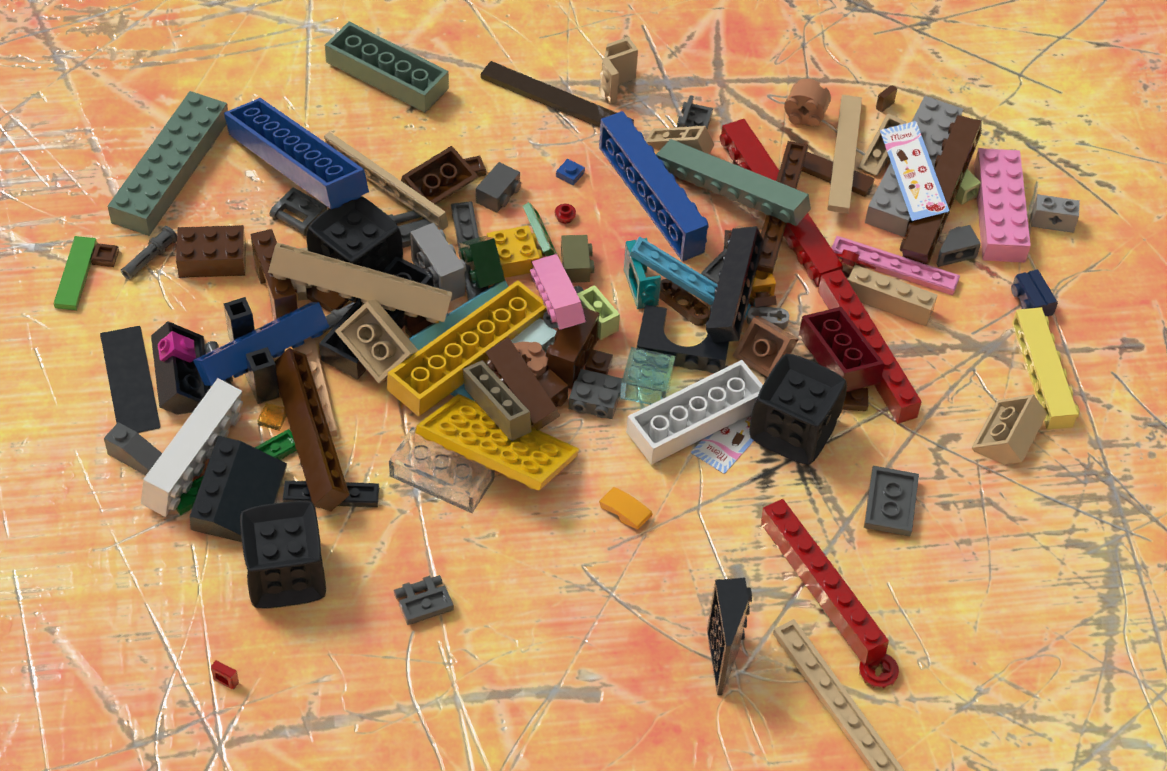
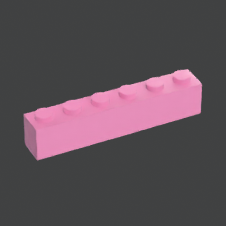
[530,254,586,330]

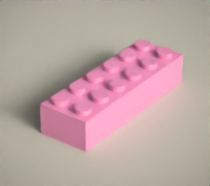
[974,148,1031,263]

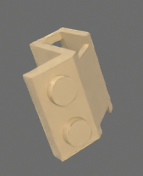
[599,37,638,104]

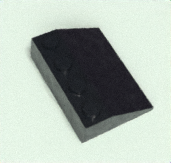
[189,436,287,542]
[707,578,752,696]

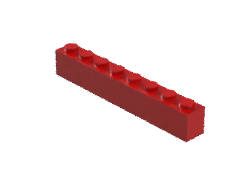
[818,269,922,424]
[761,499,889,666]

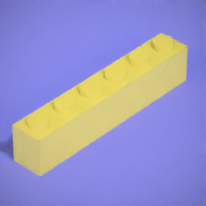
[1012,307,1079,430]

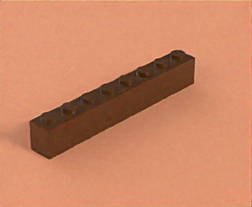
[900,115,982,265]
[274,348,349,511]

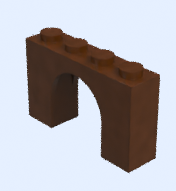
[251,229,298,320]

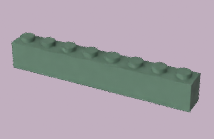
[656,139,811,226]

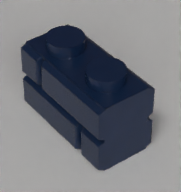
[1011,269,1058,316]

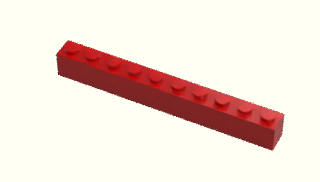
[719,118,843,287]

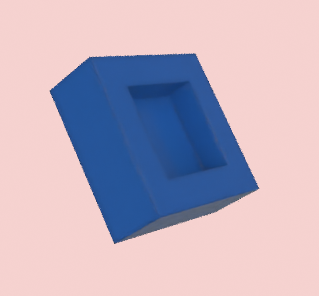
[556,158,585,186]

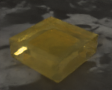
[257,403,287,431]

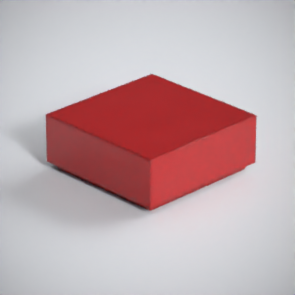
[211,660,239,689]

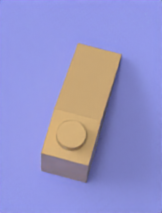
[858,113,906,177]
[646,126,714,154]

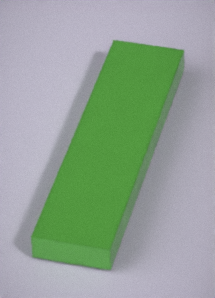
[53,236,97,310]

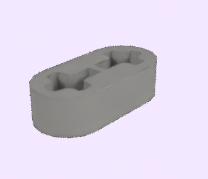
[747,306,790,329]

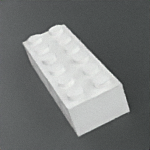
[626,360,763,465]
[141,378,243,517]

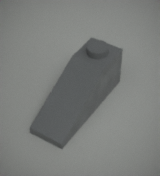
[104,422,162,475]

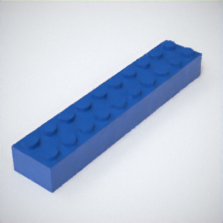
[224,98,369,209]

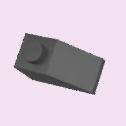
[936,225,981,267]

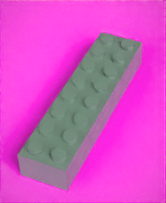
[108,91,228,236]

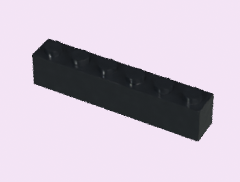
[706,226,764,343]

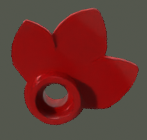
[835,249,876,270]

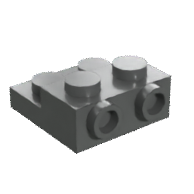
[568,369,624,419]

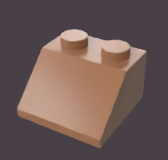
[733,317,799,377]

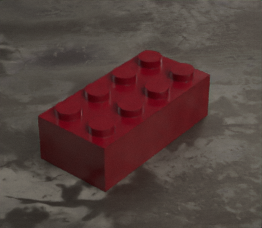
[799,307,884,392]

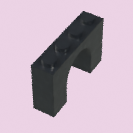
[223,297,280,404]
[635,305,729,373]

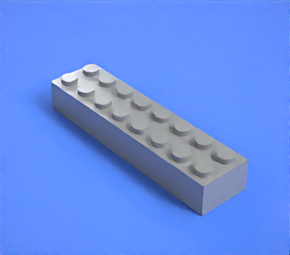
[865,96,963,237]

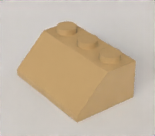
[335,300,419,383]
[972,394,1048,465]

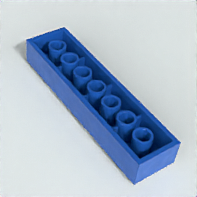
[599,111,709,262]

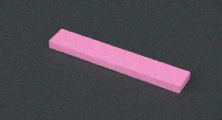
[832,236,960,296]

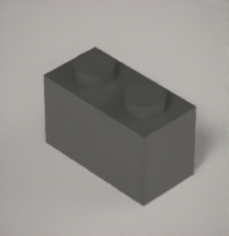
[476,162,521,213]

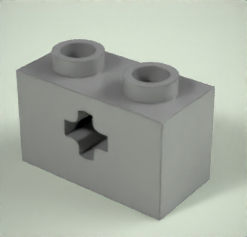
[1031,194,1080,233]

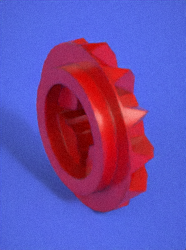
[859,654,899,689]

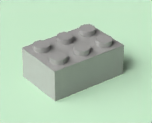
[410,222,467,301]

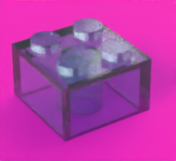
[620,347,675,405]

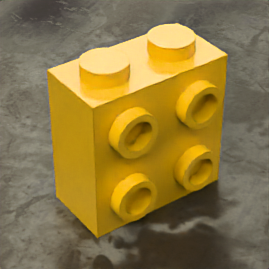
[487,225,542,278]

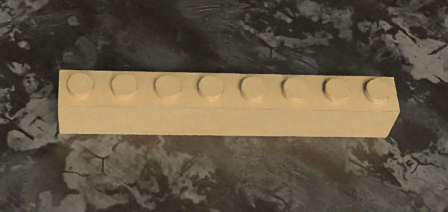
[268,242,452,323]

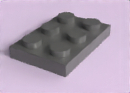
[864,466,919,537]

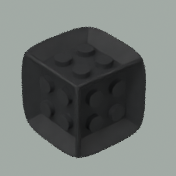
[307,196,403,302]
[749,354,847,465]
[240,501,326,608]

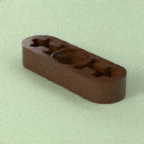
[659,279,710,326]

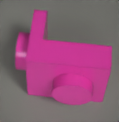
[158,331,196,363]

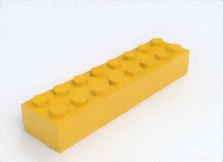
[387,280,547,417]

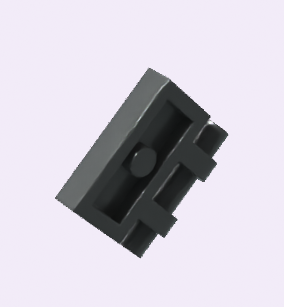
[393,575,454,625]

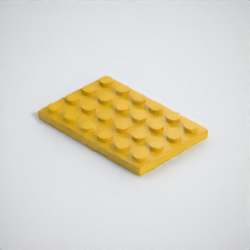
[415,394,579,491]

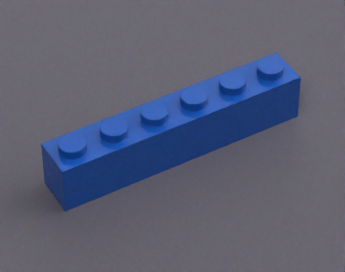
[193,302,329,386]

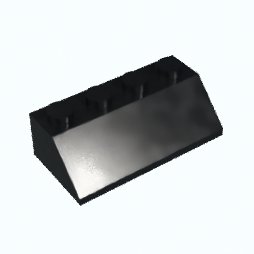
[151,321,211,415]

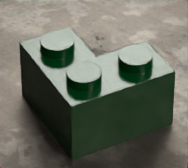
[458,236,505,288]

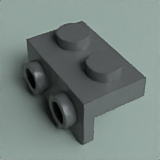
[677,95,713,129]

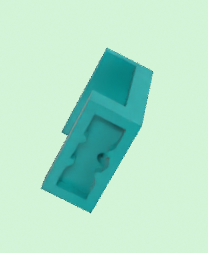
[623,238,661,309]

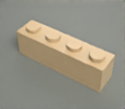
[848,265,938,326]

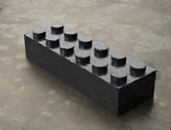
[319,256,434,380]

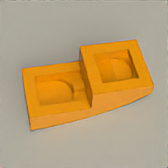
[599,487,653,530]

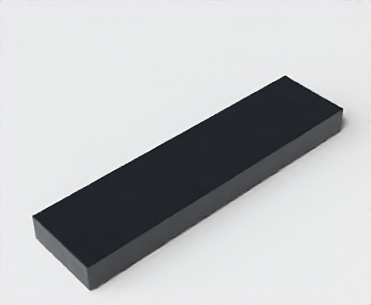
[283,480,380,507]

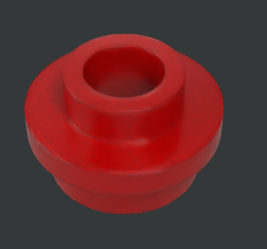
[555,204,576,224]

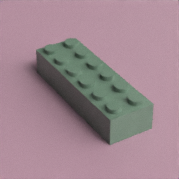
[325,21,449,113]

